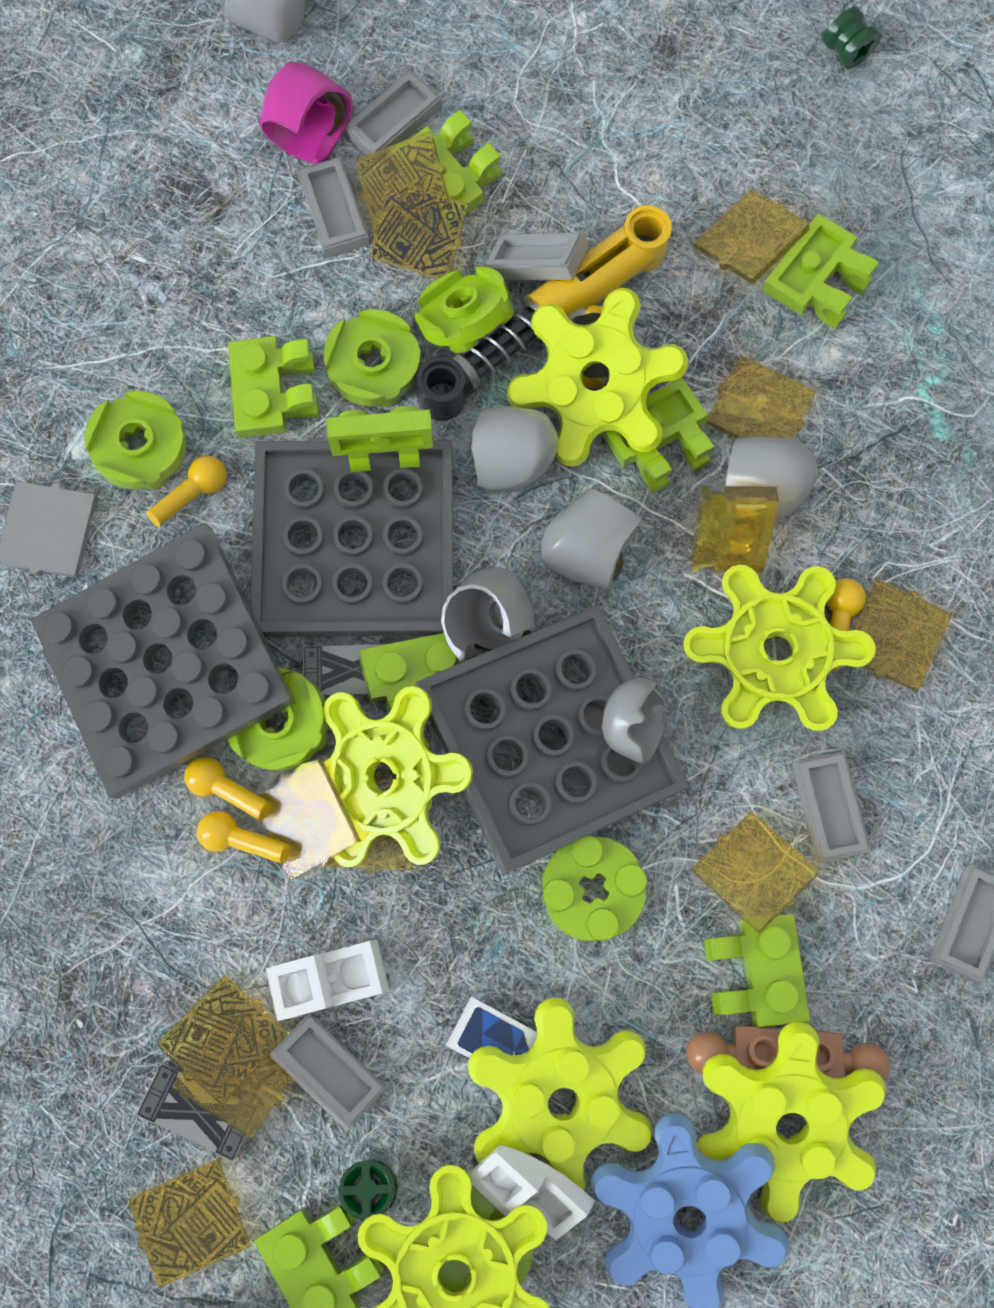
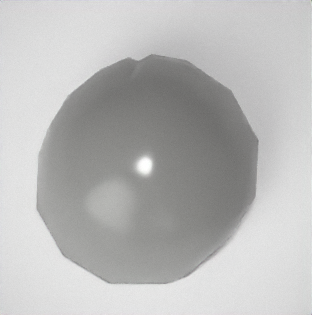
[602,677,665,763]

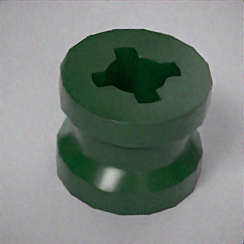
[822,6,882,69]
[338,1159,399,1219]

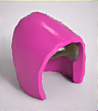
[259,62,353,164]

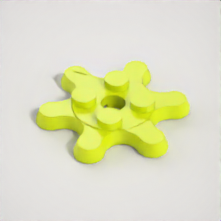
[507,288,689,467]
[683,565,876,731]
[293,686,473,867]
[468,997,653,1191]
[697,1021,886,1222]
[358,1164,550,1308]

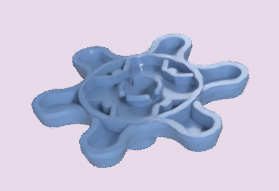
[591,1113,790,1308]

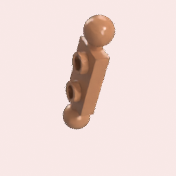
[686,1026,890,1081]

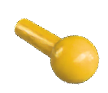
[146,455,227,527]
[826,578,866,671]
[184,756,272,821]
[197,811,291,864]

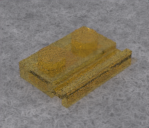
[690,486,779,573]

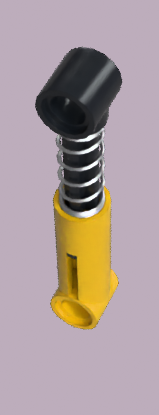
[417,205,672,421]

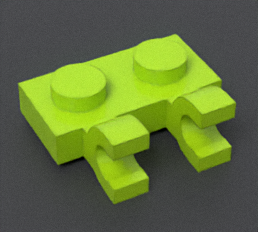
[391,109,502,228]
[762,213,879,329]
[228,336,320,439]
[600,377,714,494]
[326,406,433,472]
[358,633,466,714]
[703,914,810,1027]
[254,1203,386,1308]

